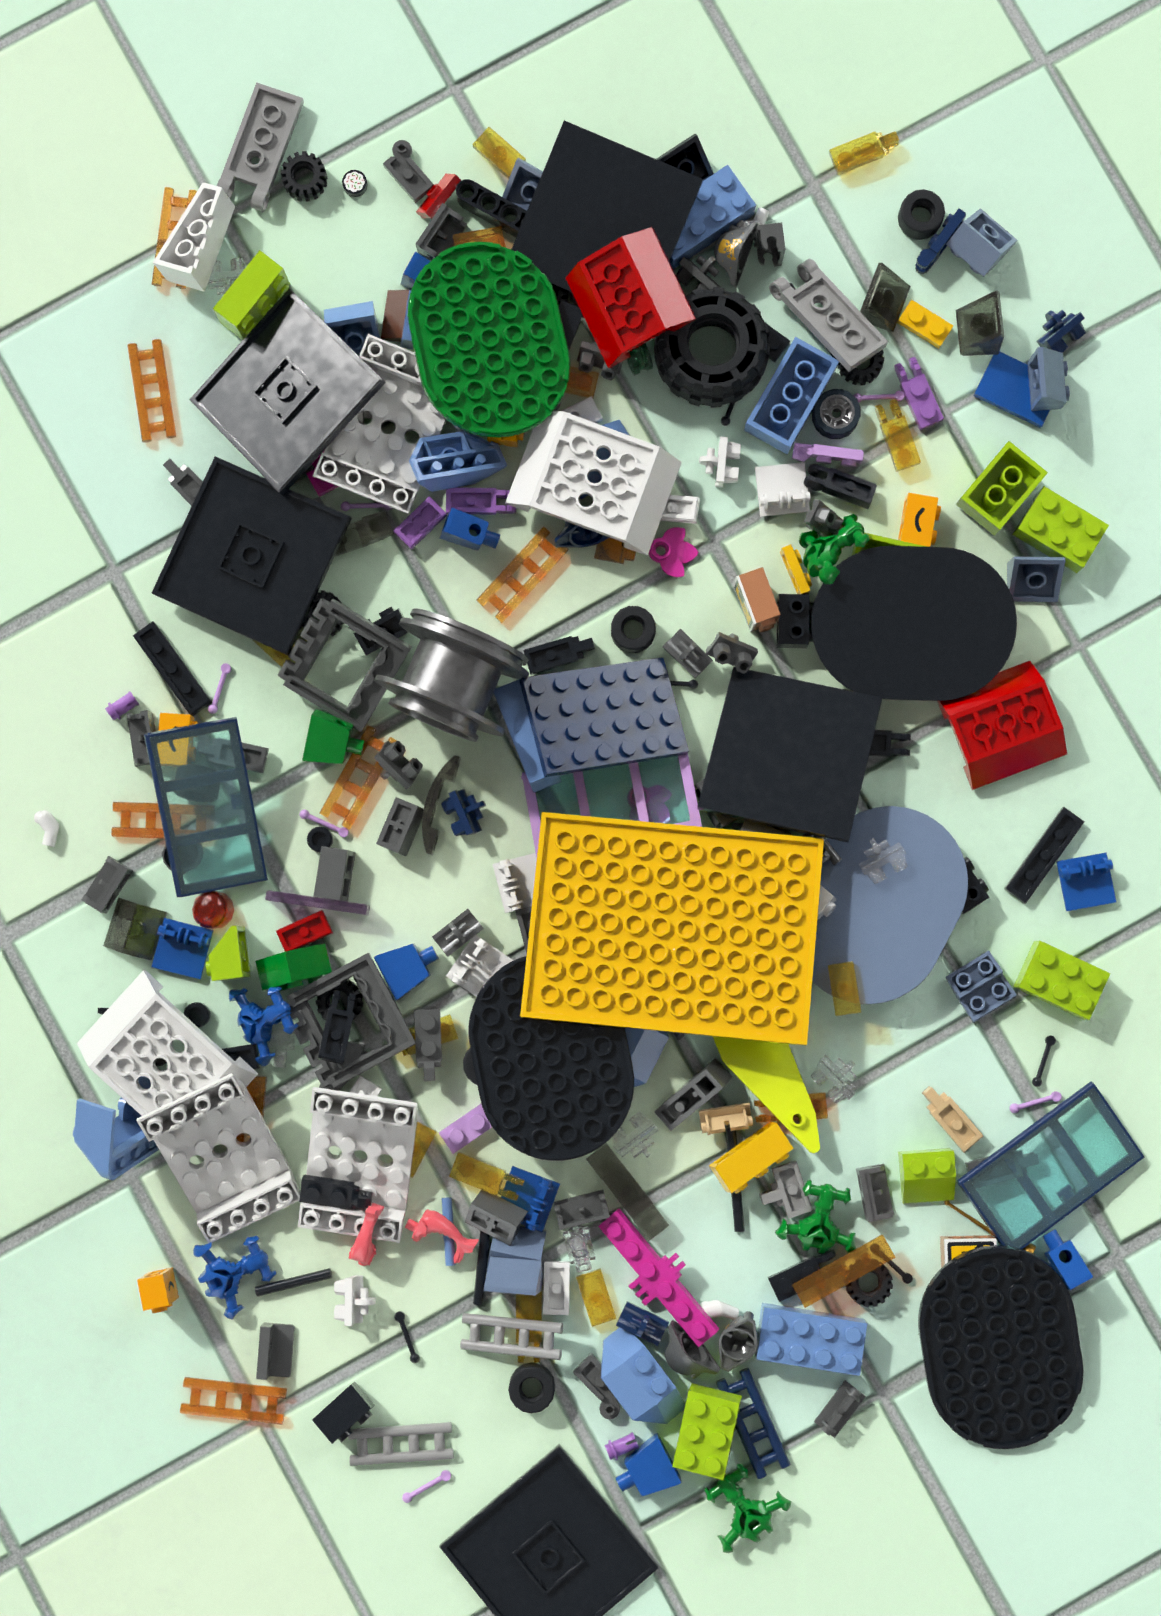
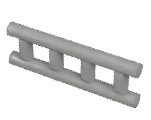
[460,1313,563,1360]
[348,1422,454,1466]

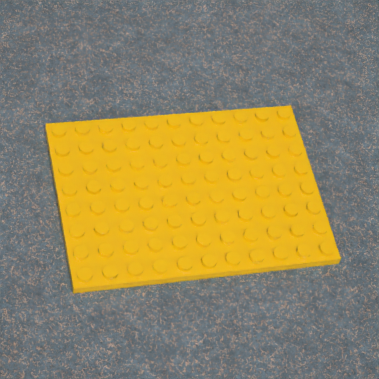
[520,812,824,1045]

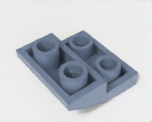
[946,951,1017,1023]

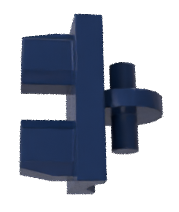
[1036,310,1086,353]
[441,789,486,836]
[616,1301,669,1346]

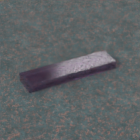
[265,890,370,915]

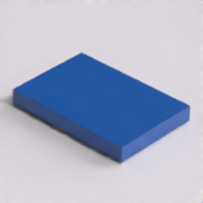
[973,350,1050,428]

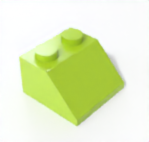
[206,925,251,981]
[898,1148,956,1204]

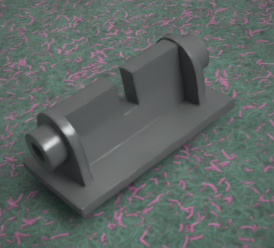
[814,1380,866,1438]

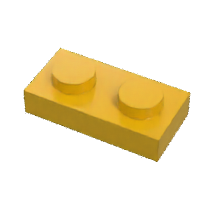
[897,299,954,349]
[780,544,812,594]

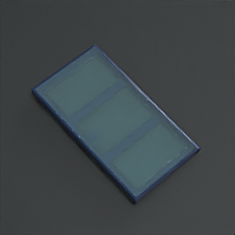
[144,717,268,897]
[957,1081,1144,1249]

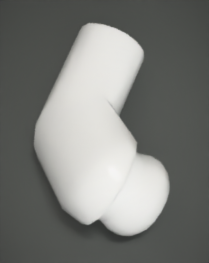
[737,207,769,228]
[34,810,59,847]
[700,1300,739,1320]

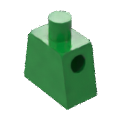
[302,709,365,764]

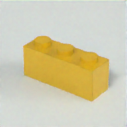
[709,1121,794,1194]

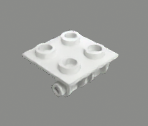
[755,462,810,517]
[493,853,537,913]
[446,935,514,997]

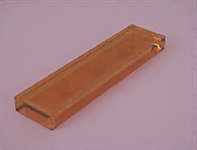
[792,1234,896,1308]

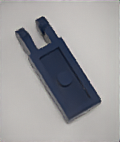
[915,208,966,274]

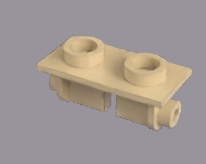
[699,1103,753,1135]

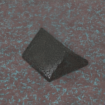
[860,263,911,332]
[956,290,1004,356]
[103,897,167,961]

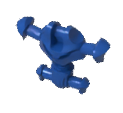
[229,987,298,1066]
[193,1236,276,1320]

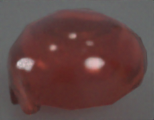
[192,891,234,929]

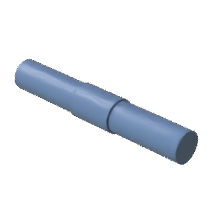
[442,1197,456,1266]

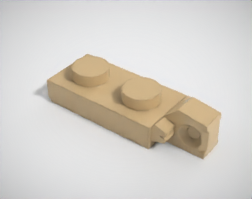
[922,1086,983,1153]

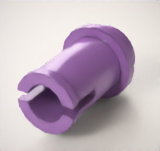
[105,691,139,721]
[604,1432,639,1460]

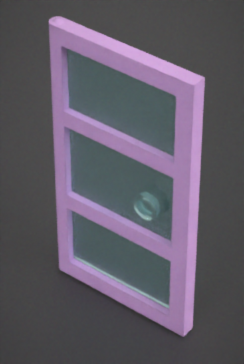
[521,753,702,857]

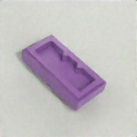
[394,496,447,550]

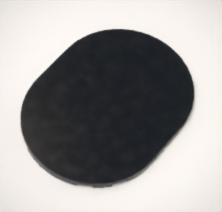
[811,546,1017,701]
[468,956,634,1161]
[918,1245,1083,1449]

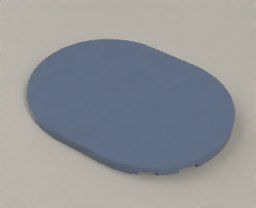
[812,806,968,1004]

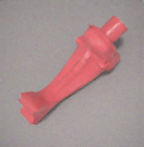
[348,1202,384,1266]
[405,1209,479,1264]

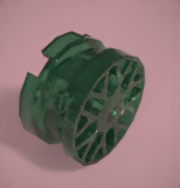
[626,343,653,376]

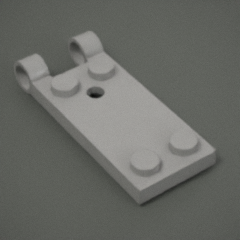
[217,82,304,212]
[769,259,888,372]

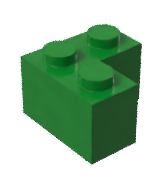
[255,943,332,991]

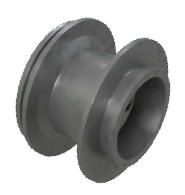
[374,608,529,742]

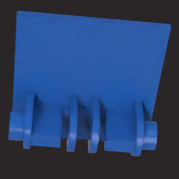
[1056,852,1116,911]
[152,918,213,979]
[501,1166,560,1232]

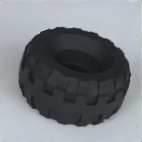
[654,287,770,408]

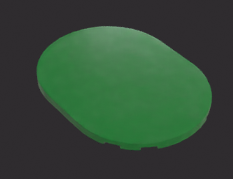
[408,242,570,437]

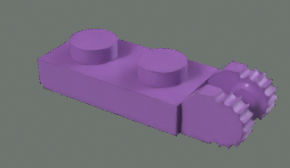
[894,357,944,430]
[446,487,516,515]

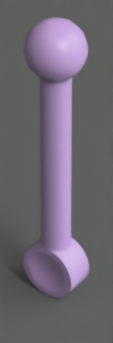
[853,391,905,403]
[341,501,392,511]
[208,663,231,714]
[300,809,349,837]
[1010,1091,1062,1113]
[402,1470,451,1503]

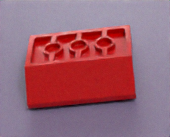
[566,227,696,368]
[937,661,1067,790]

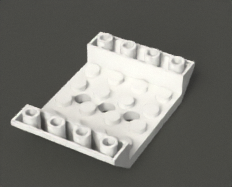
[313,334,446,514]
[505,411,682,556]
[77,970,258,1116]
[137,1073,300,1243]
[298,1087,418,1243]

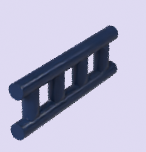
[716,1368,791,1479]

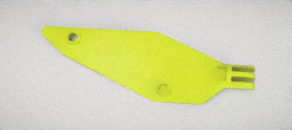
[712,1036,820,1153]

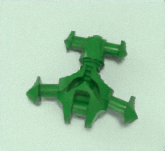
[799,514,870,584]
[775,1180,857,1254]
[704,1463,792,1553]

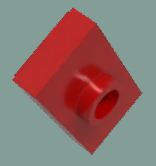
[416,173,461,219]
[276,910,333,951]

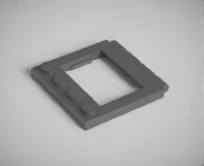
[278,598,412,732]
[286,953,417,1088]

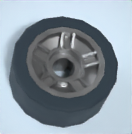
[812,389,861,439]

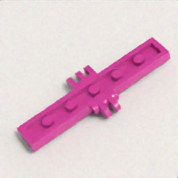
[598,1209,719,1347]

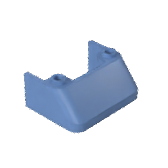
[73,1076,159,1180]

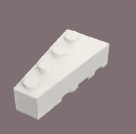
[153,183,235,292]

